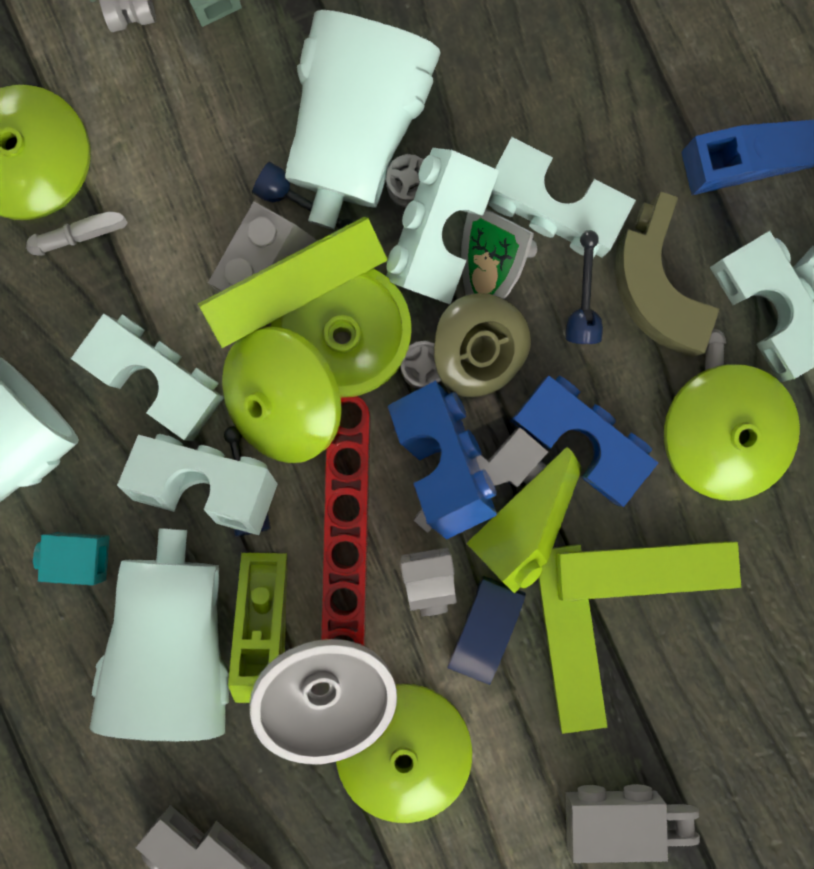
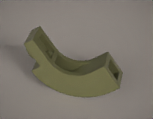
[615,192,720,357]

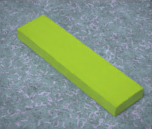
[198,217,388,348]
[556,541,741,601]
[538,544,607,734]

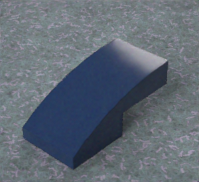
[447,576,526,685]

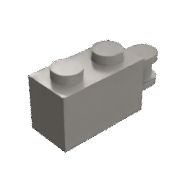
[565,784,700,863]

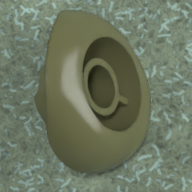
[434,293,531,397]

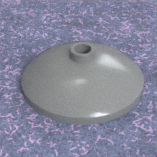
[250,639,397,764]

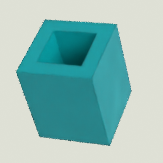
[33,532,110,585]

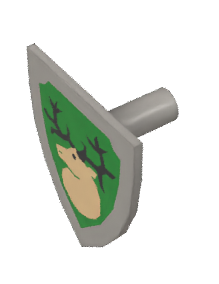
[461,209,537,299]

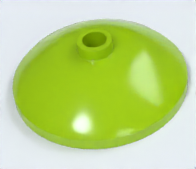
[0,85,91,220]
[271,268,411,397]
[222,327,341,463]
[664,364,800,501]
[336,684,472,823]

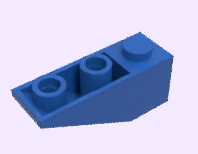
[681,120,814,195]

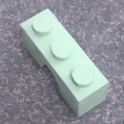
[489,137,636,258]
[386,148,499,304]
[710,231,814,382]
[71,313,224,441]
[117,434,278,535]

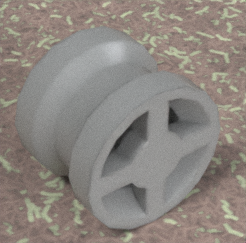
[386,154,424,208]

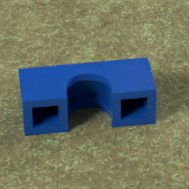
[510,376,658,507]
[387,380,497,539]

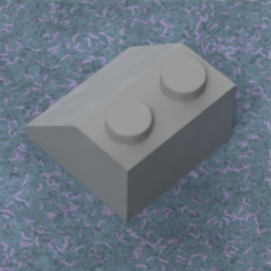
[208,202,318,292]

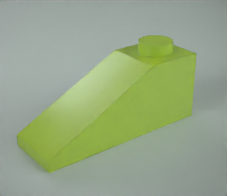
[466,447,582,593]
[228,553,287,703]

